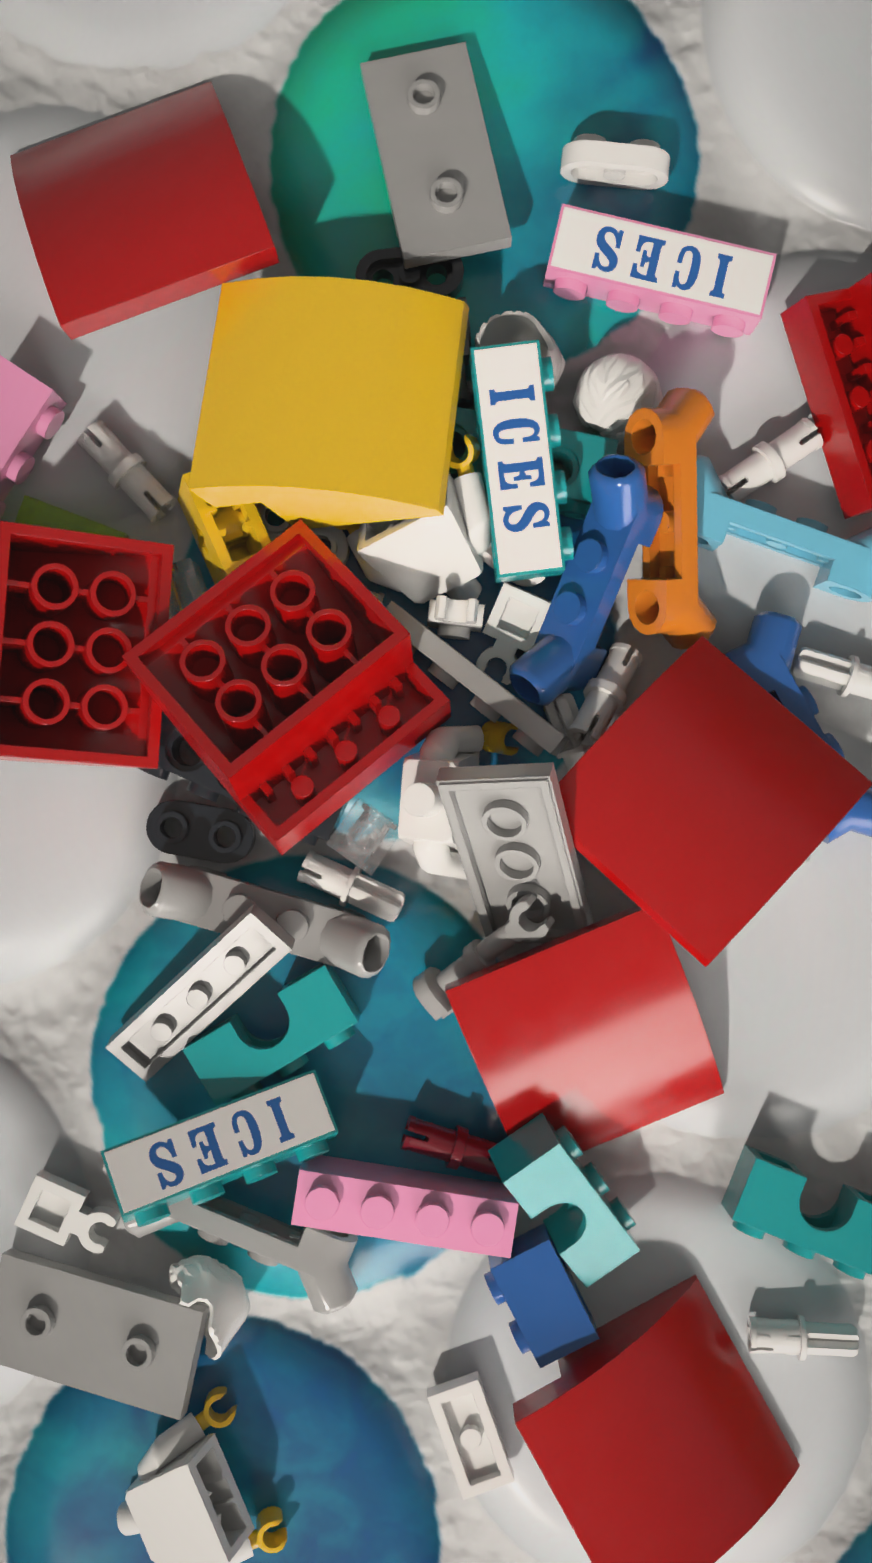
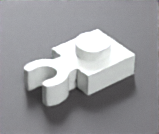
[476,582,551,685]
[428,595,485,640]
[14,1169,120,1253]

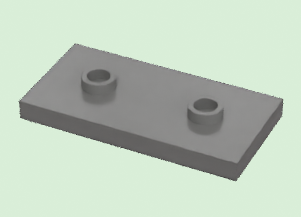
[360,42,512,269]
[436,762,594,943]
[0,1248,209,1420]

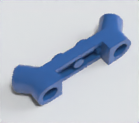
[509,454,664,706]
[724,611,872,844]

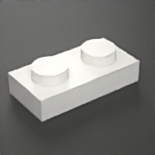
[427,1371,515,1500]

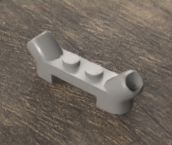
[139,861,391,978]
[119,1196,358,1314]

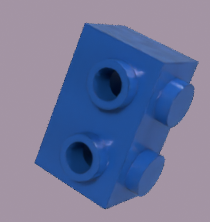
[484,1223,600,1368]

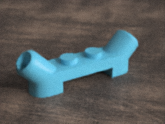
[697,455,872,602]

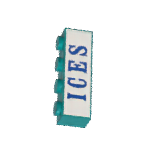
[470,340,574,583]
[100,1069,339,1227]

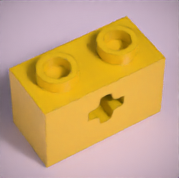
[177,472,271,584]

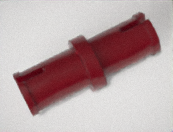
[400,1115,501,1180]

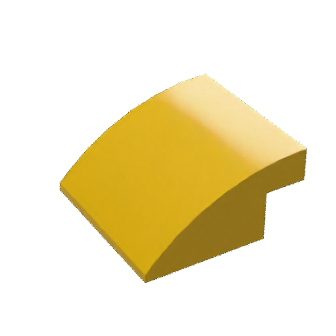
[188,276,469,529]

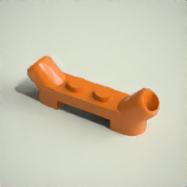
[624,388,717,650]

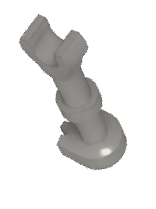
[413,893,555,1021]

